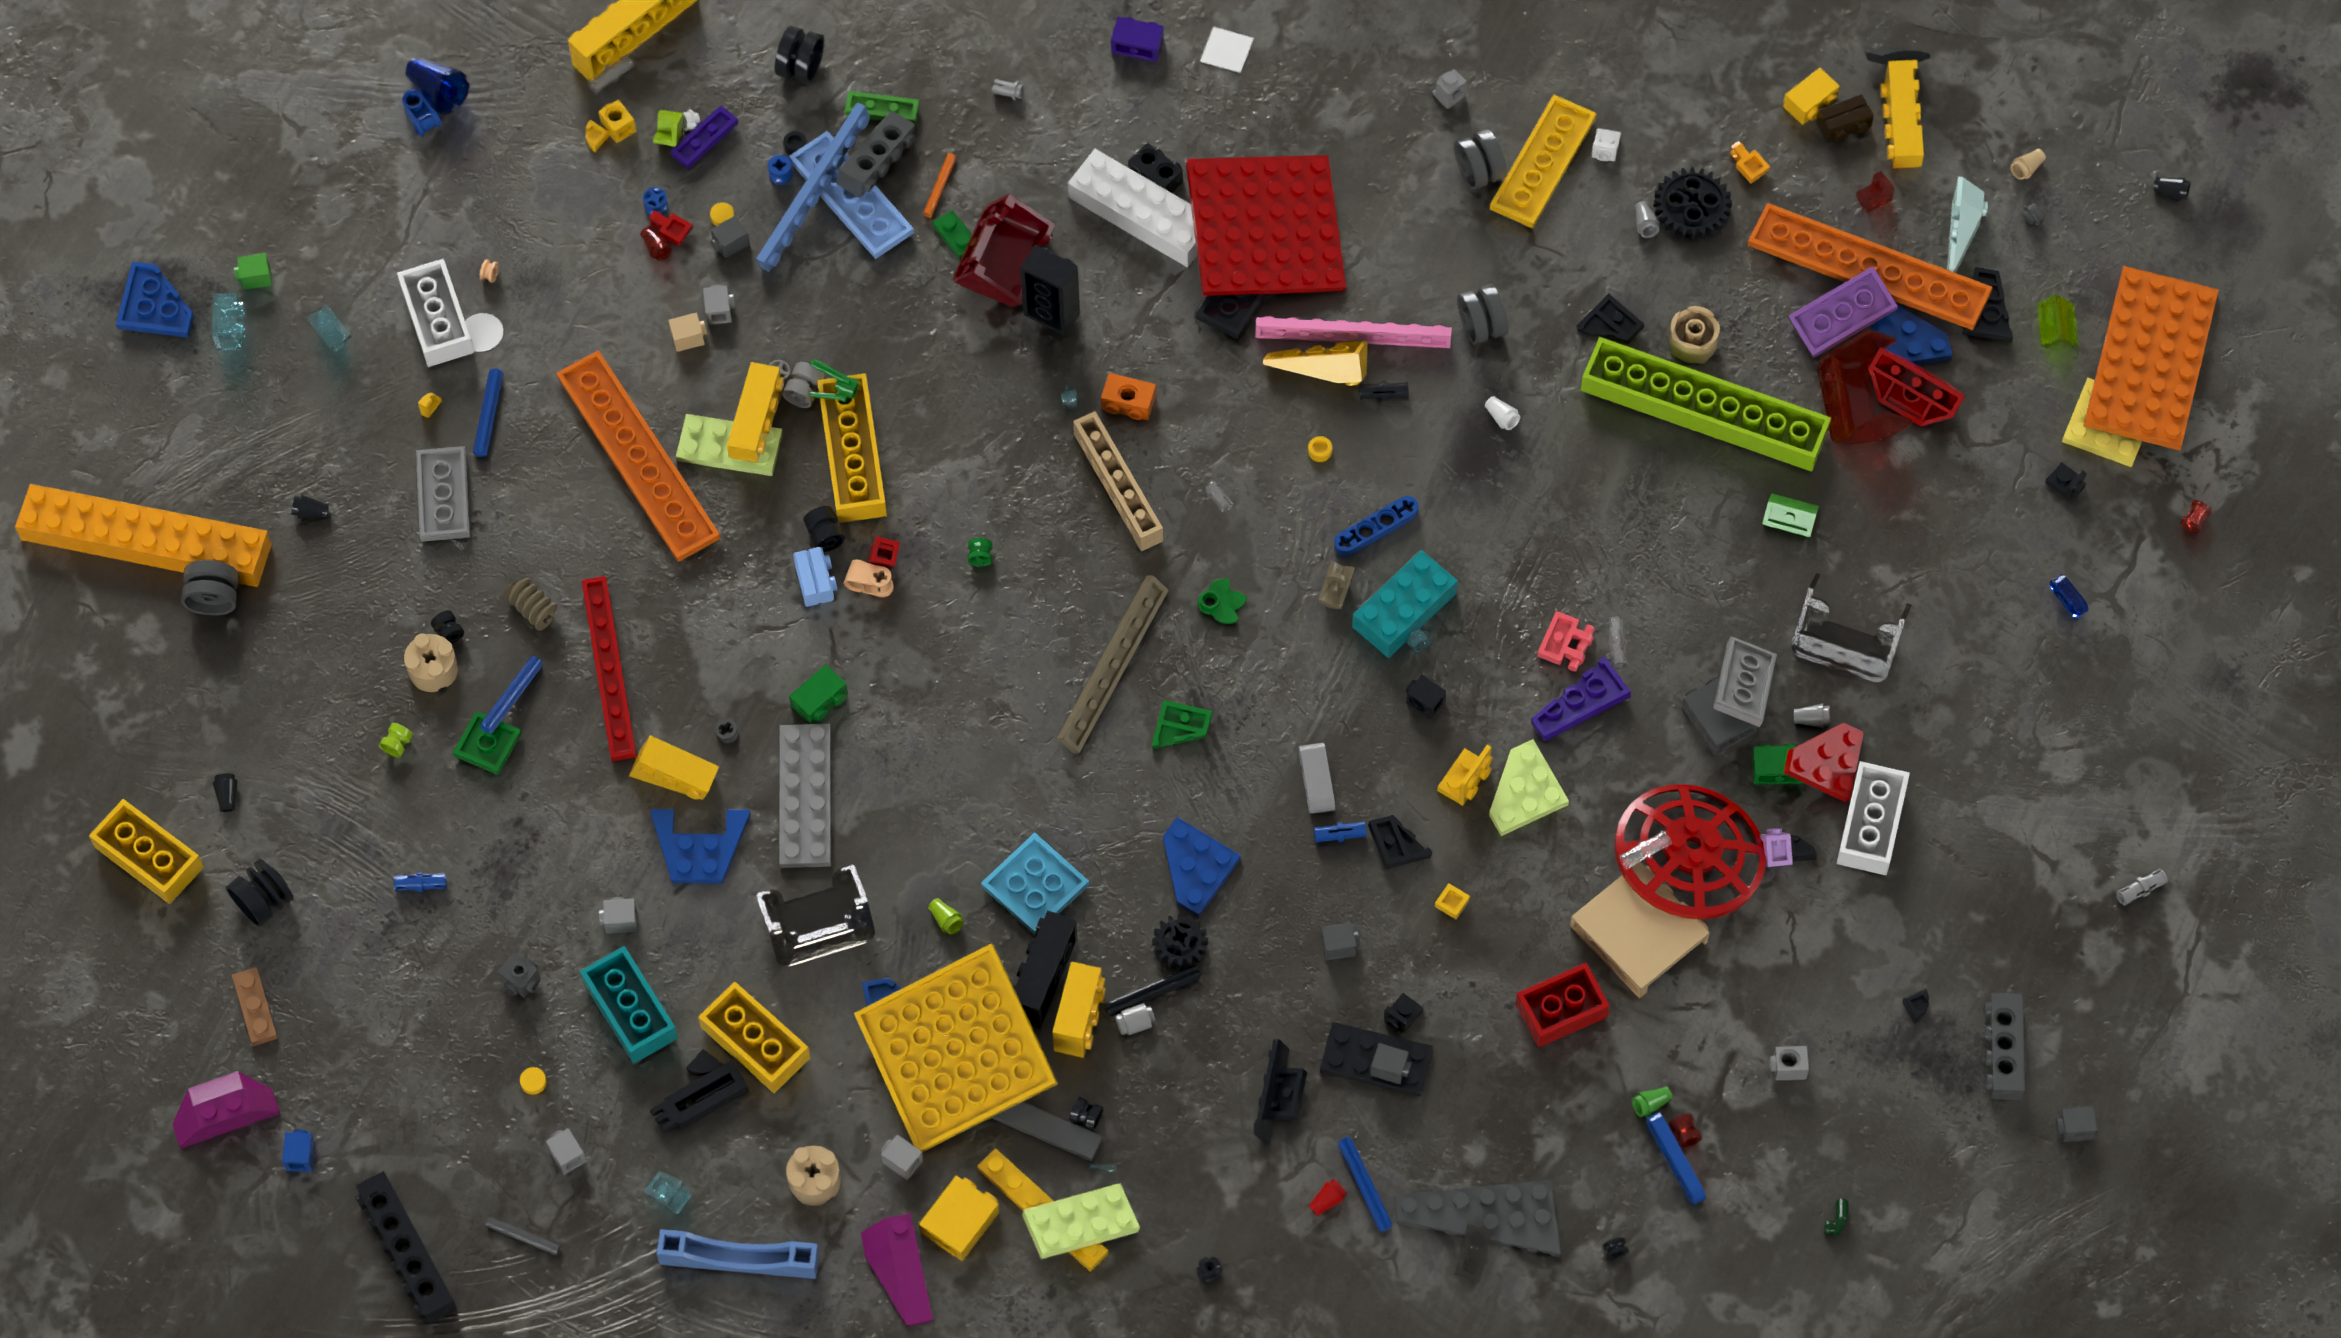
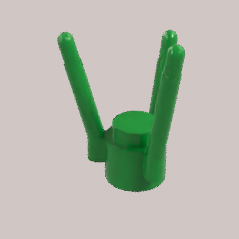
[809,359,860,402]

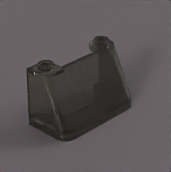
[756,865,875,967]

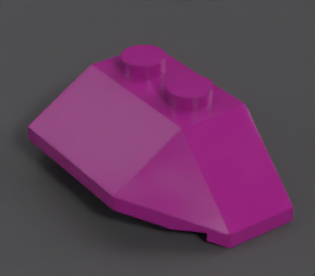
[172,1071,280,1149]

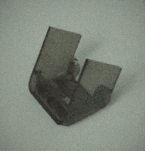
[1791,573,1912,682]

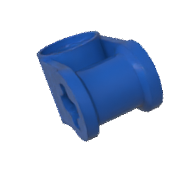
[402,89,442,137]

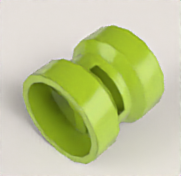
[379,723,413,758]

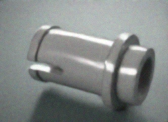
[992,79,1024,100]

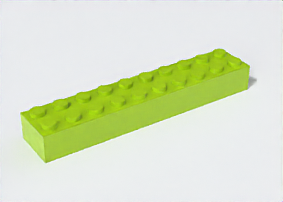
[1581,337,1831,472]

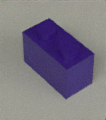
[1111,17,1164,62]

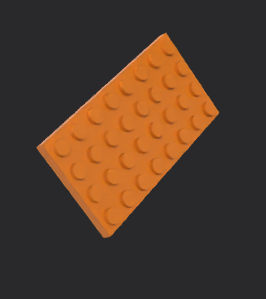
[2083,266,2219,451]

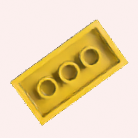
[89,799,204,904]
[698,982,810,1093]

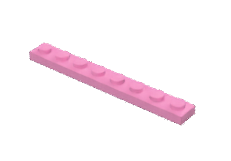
[1256,316,1452,348]

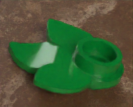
[1197,578,1247,624]

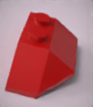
[1868,347,1965,426]

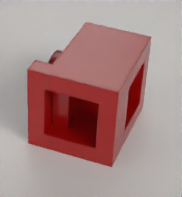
[867,536,900,570]

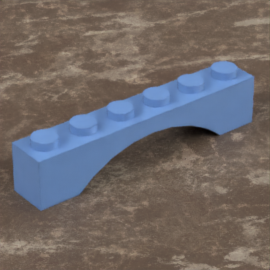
[657,1229,820,1279]

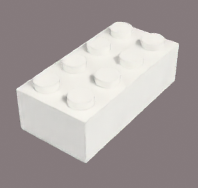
[397,258,474,367]
[1836,761,1910,876]

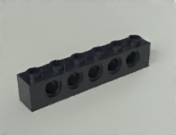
[355,1171,457,1324]

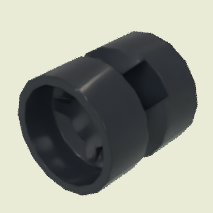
[803,506,846,553]

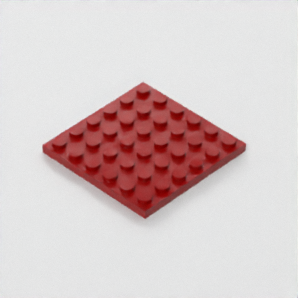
[1186,155,1346,296]

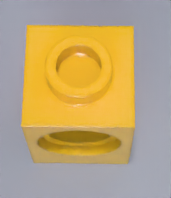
[598,99,637,144]

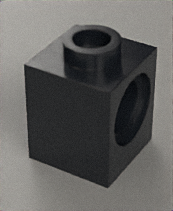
[1406,675,1446,719]

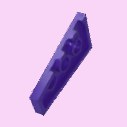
[1531,656,1631,742]

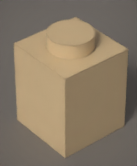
[668,313,707,352]

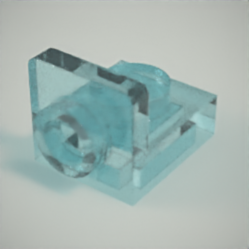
[644,1171,692,1214]

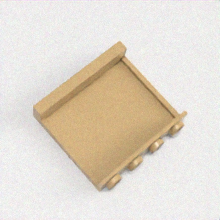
[1570,861,1710,998]

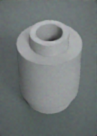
[1115,1003,1155,1036]

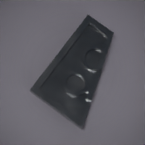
[1964,267,2013,342]

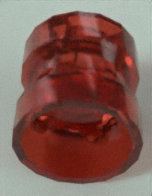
[1668,1113,1702,1149]

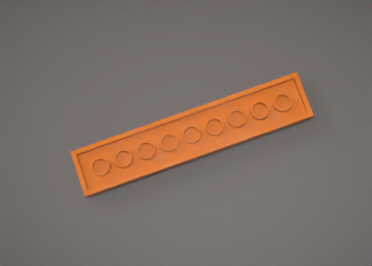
[1748,203,1992,330]
[556,350,721,562]

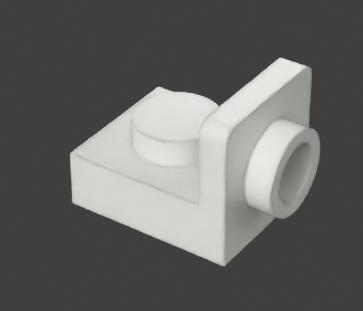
[1592,128,1621,161]

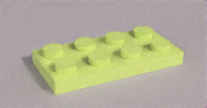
[676,414,783,476]
[1022,1183,1140,1259]

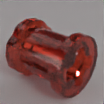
[2180,500,2212,533]

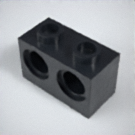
[1128,142,1183,193]

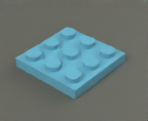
[981,832,1089,936]

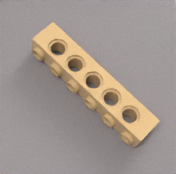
[1073,411,1163,552]

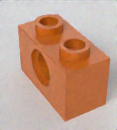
[1101,373,1156,421]

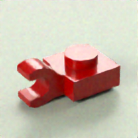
[649,210,693,247]

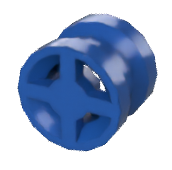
[768,155,793,185]
[643,187,668,215]

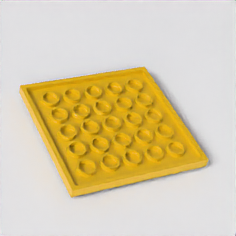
[854,944,1058,1152]

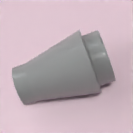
[1634,201,1660,238]
[1794,703,1831,728]

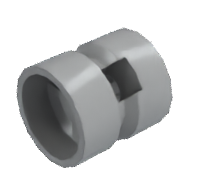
[782,362,825,408]

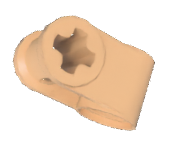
[843,560,894,598]

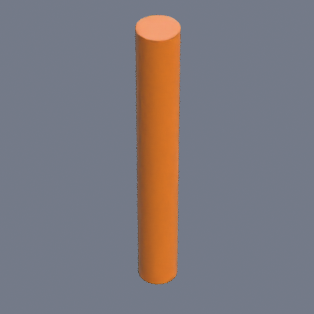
[923,153,956,218]

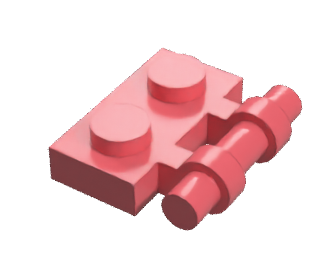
[1537,611,1595,672]

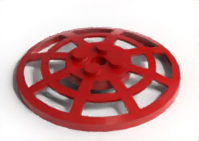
[1614,784,1766,920]

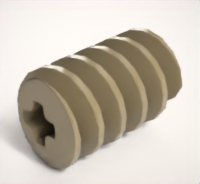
[503,577,557,631]

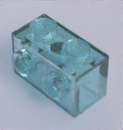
[212,292,245,350]

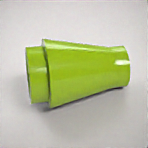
[928,898,964,935]

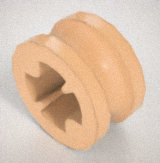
[480,259,499,283]

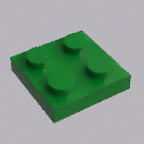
[453,711,522,775]

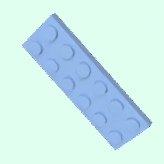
[789,131,914,259]

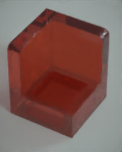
[1856,170,1895,213]

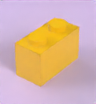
[1783,68,1840,125]

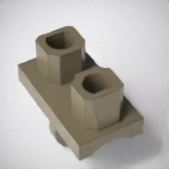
[1318,561,1355,610]

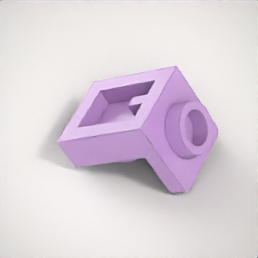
[1760,828,1793,867]

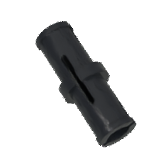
[1359,381,1409,401]

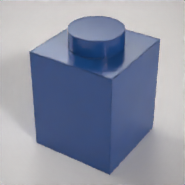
[282,1129,315,1171]

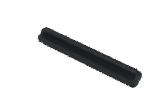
[1104,965,1201,1016]

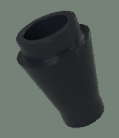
[2153,177,2191,201]
[292,494,329,518]
[212,773,238,812]

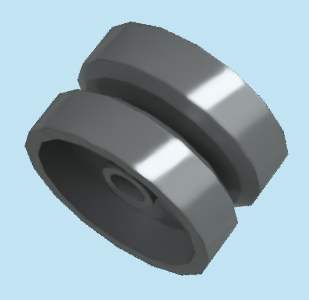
[1454,129,1507,191]
[1457,284,1509,345]
[181,560,239,616]

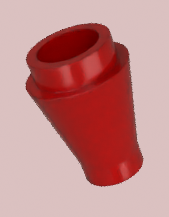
[1308,1178,1347,1217]

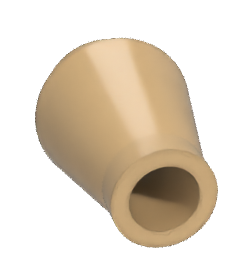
[2010,149,2046,180]

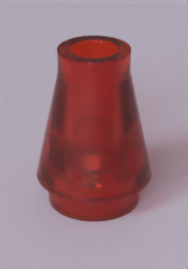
[640,226,672,261]

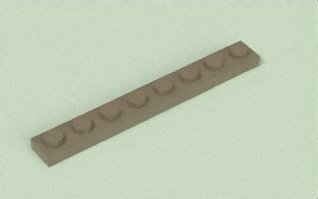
[1057,575,1169,753]

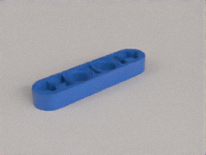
[1334,496,1419,557]
[1646,1112,1706,1205]

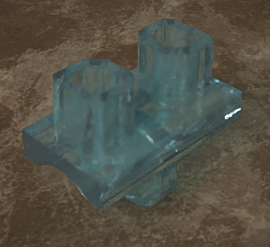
[307,304,352,351]

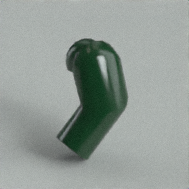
[1824,1199,1849,1237]

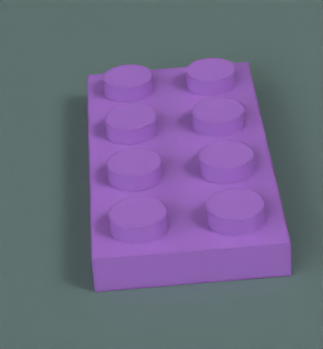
[1788,266,1898,358]

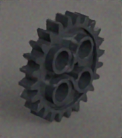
[1653,167,1732,240]

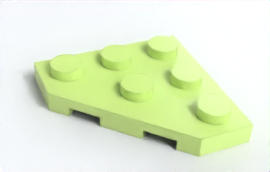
[1489,739,1569,836]

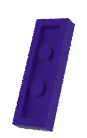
[670,105,738,170]

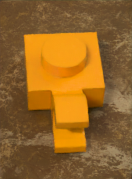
[1730,141,1770,184]

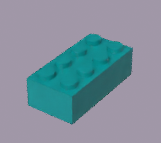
[1352,550,1458,658]
[580,946,678,1064]

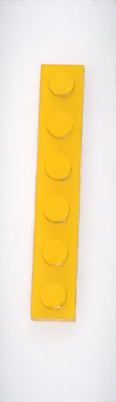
[977,1148,1109,1272]

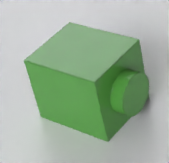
[234,253,272,290]

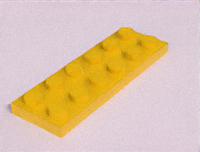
[1490,94,1597,229]

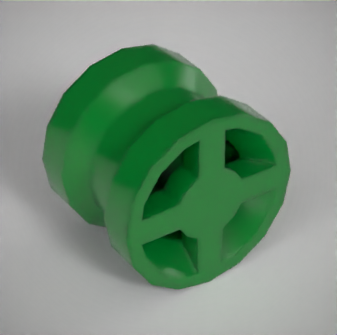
[967,538,993,567]

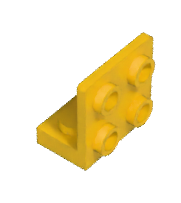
[1437,745,1493,806]

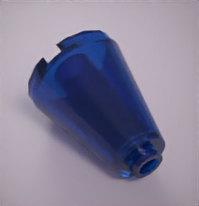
[405,57,470,115]

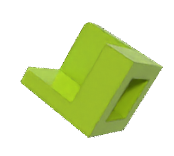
[653,110,683,147]

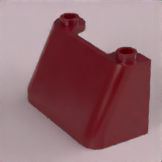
[953,193,1055,307]

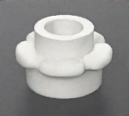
[683,109,700,132]

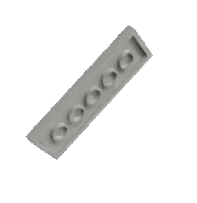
[779,724,831,868]

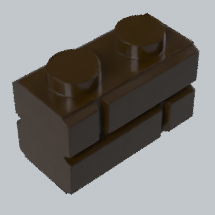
[1816,94,1874,143]

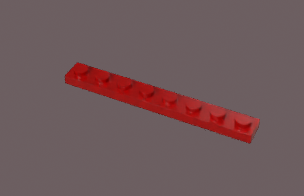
[581,576,637,762]

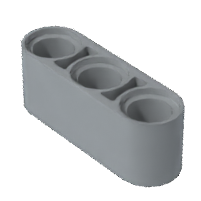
[1299,742,1335,814]

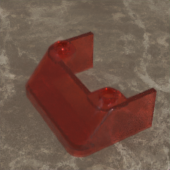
[1818,329,1913,445]

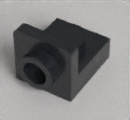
[2045,462,2087,500]
[1384,993,1423,1033]

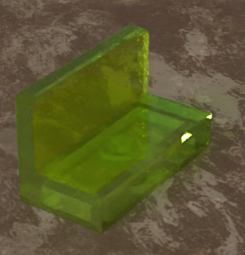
[2037,294,2078,349]

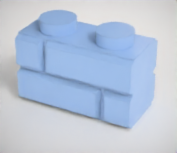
[793,547,837,607]

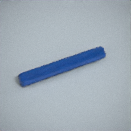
[473,368,503,458]
[481,656,542,734]
[1338,1137,1392,1232]

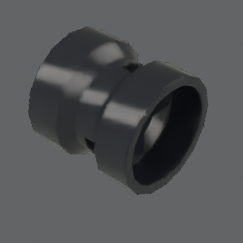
[430,611,465,644]
[1069,1097,1104,1131]

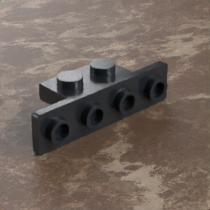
[1254,1039,1308,1143]

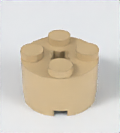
[1669,306,1720,364]
[404,634,458,692]
[786,1146,841,1206]

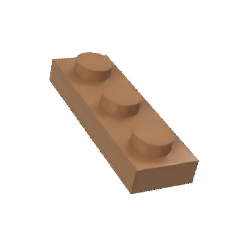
[232,967,278,1046]

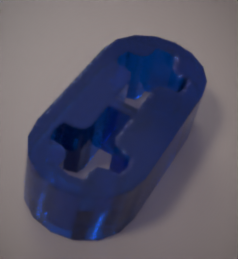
[2049,574,2089,618]

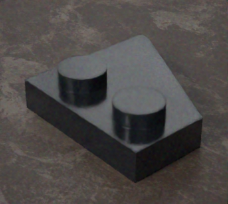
[1576,293,1645,344]
[1368,815,1432,869]

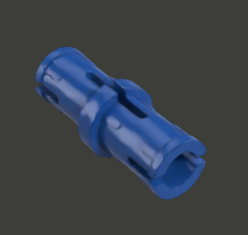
[1314,821,1367,843]
[394,872,447,892]

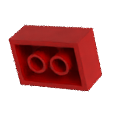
[1515,962,1610,1048]

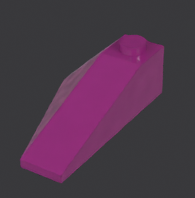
[861,1213,933,1327]

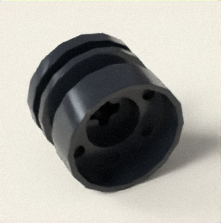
[225,858,294,927]

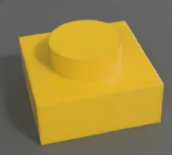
[1435,883,1470,919]

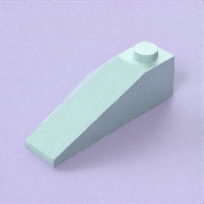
[1947,177,1988,273]

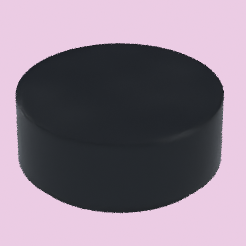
[783,131,807,155]

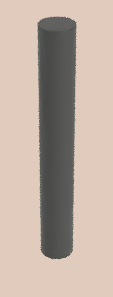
[486,1217,561,1255]

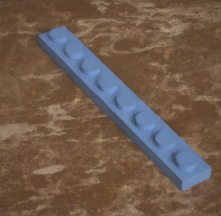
[756,102,870,272]

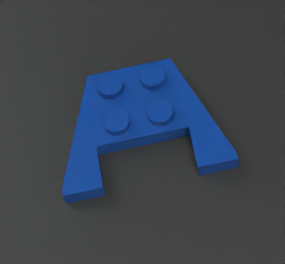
[651,809,750,884]

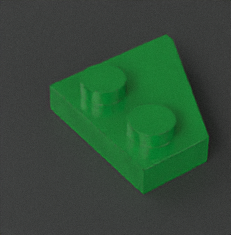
[1151,700,1213,749]

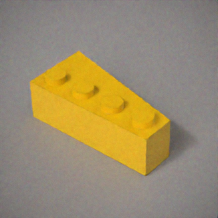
[1880,60,1924,169]
[727,362,784,463]

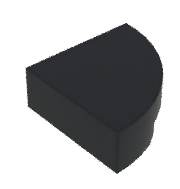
[1791,835,1817,862]
[1902,989,1929,1024]
[686,1049,723,1075]

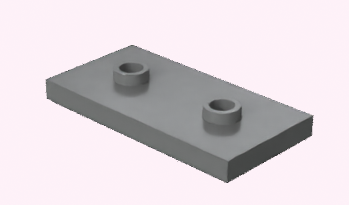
[416,446,470,542]
[1713,636,1777,727]

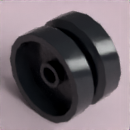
[775,25,824,85]

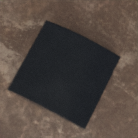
[1865,47,1930,65]

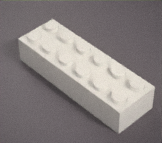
[1068,149,1197,268]

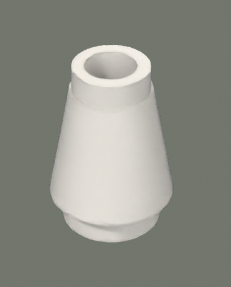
[1485,396,1520,430]

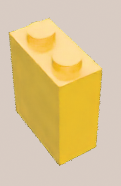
[919,1176,1000,1261]

